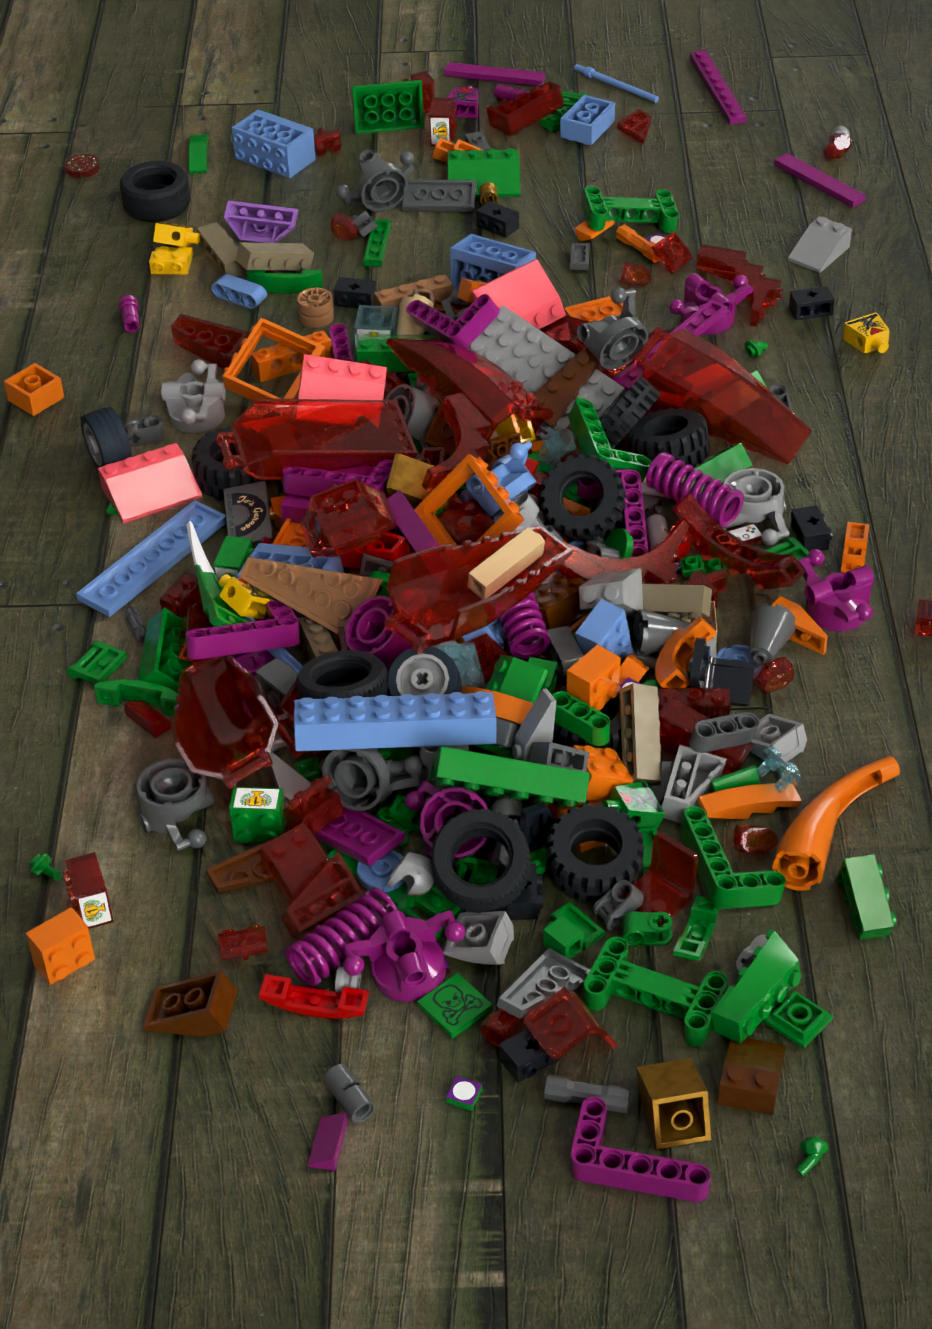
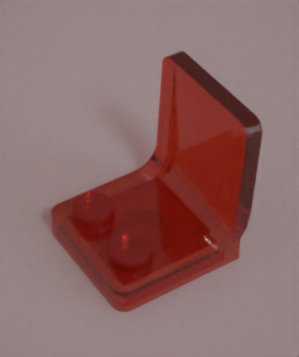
[626,831,699,925]
[524,986,618,1060]

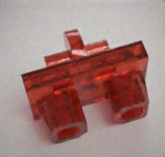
[314,127,342,156]
[218,924,268,961]

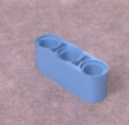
[211,274,267,309]

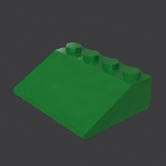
[352,80,424,134]
[448,148,520,198]
[357,335,439,372]

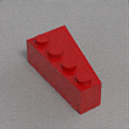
[310,517,413,569]

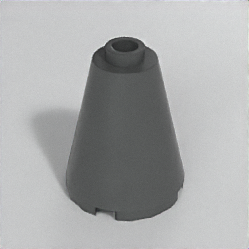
[749,603,796,665]
[633,609,691,656]

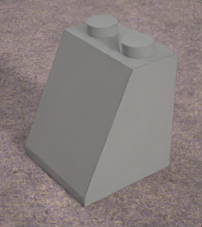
[579,568,643,616]

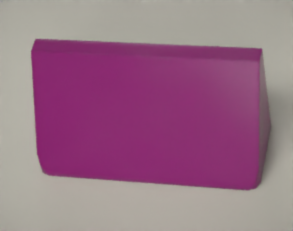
[308,1113,348,1171]

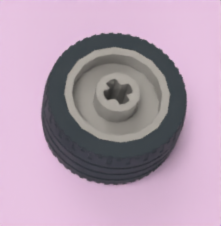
[81,407,132,469]
[387,645,462,696]

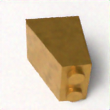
[386,453,450,512]
[636,1058,711,1150]

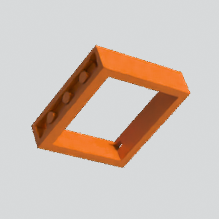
[222,318,325,415]
[414,454,525,570]

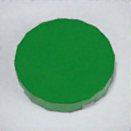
[604,528,634,564]

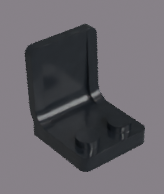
[690,638,755,707]

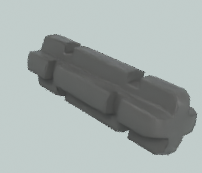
[125,607,146,642]

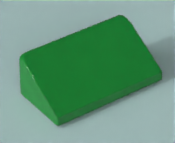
[710,765,760,793]

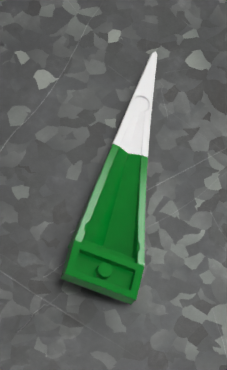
[186,521,248,627]

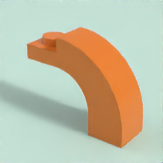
[655,616,717,698]

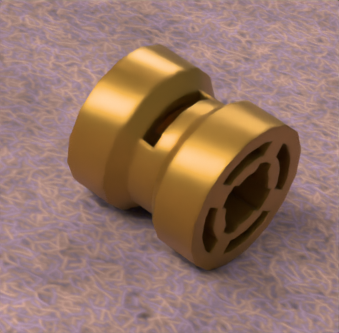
[479,182,498,205]

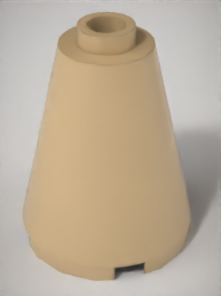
[396,294,437,335]

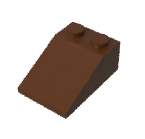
[142,970,238,1037]
[718,1038,786,1115]

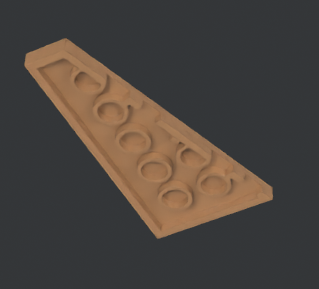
[239,557,383,638]

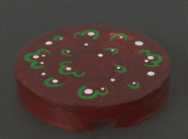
[64,154,100,178]

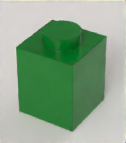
[543,916,584,959]

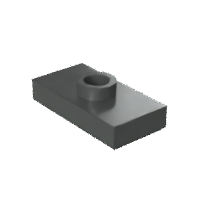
[465,131,491,150]
[570,243,590,270]

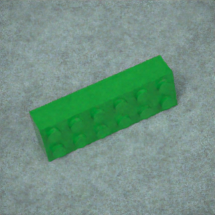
[429,747,590,809]

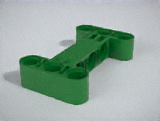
[582,186,679,233]
[584,937,728,1047]

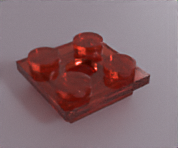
[651,231,693,274]

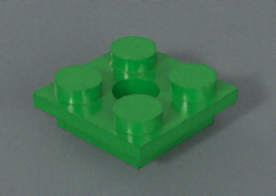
[764,991,833,1049]

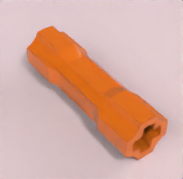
[616,224,665,263]

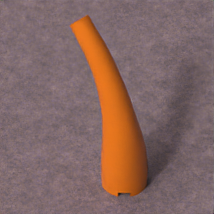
[772,756,900,891]

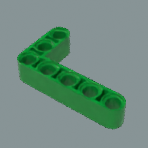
[568,397,652,483]
[680,806,786,909]

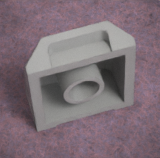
[742,714,807,767]
[442,911,514,965]

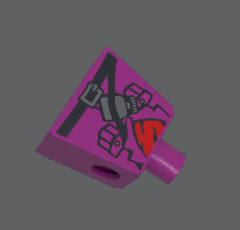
[445,86,479,118]

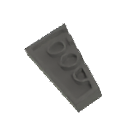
[497,948,590,1019]

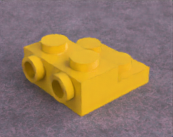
[149,246,193,275]

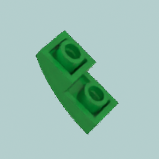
[540,107,570,131]
[679,555,728,580]

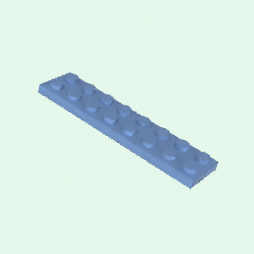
[76,500,227,617]

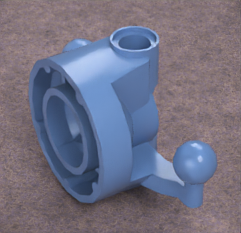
[460,441,537,519]

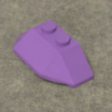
[224,201,299,243]

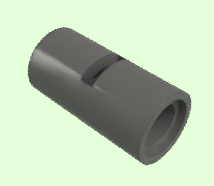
[323,1064,376,1123]

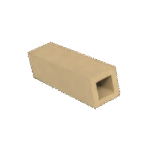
[468,527,545,601]

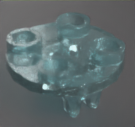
[539,427,576,467]
[757,745,803,792]

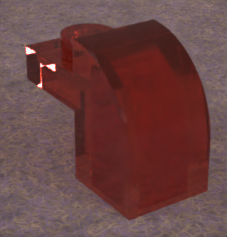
[688,568,728,608]

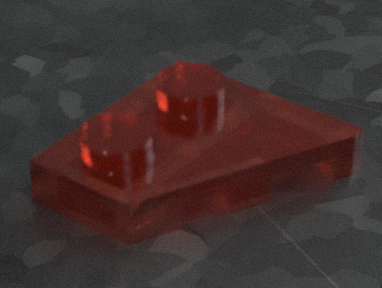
[617,109,652,144]
[466,633,509,687]

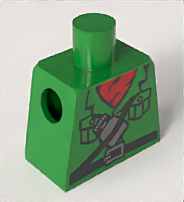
[602,781,665,830]

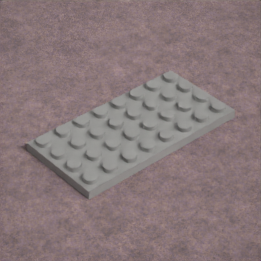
[450,305,626,439]

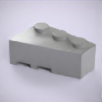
[661,745,727,823]

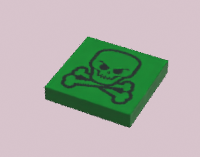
[417,973,493,1039]

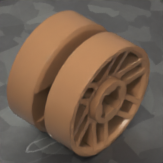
[297,288,334,328]

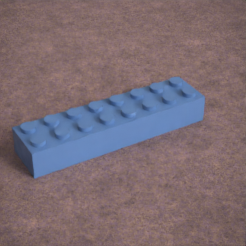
[294,691,496,751]

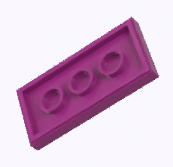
[304,802,406,867]

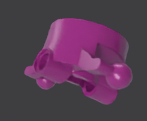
[669,273,754,334]
[796,549,874,631]
[345,589,426,673]
[405,780,497,861]
[343,911,466,1002]

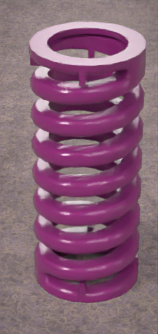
[646,452,744,527]
[491,569,551,659]
[285,887,398,987]

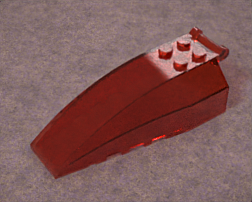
[632,327,812,465]
[386,338,554,445]
[384,526,573,654]
[171,655,279,789]

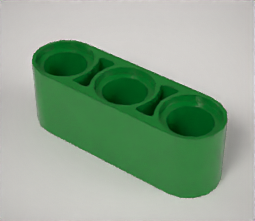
[552,691,610,746]

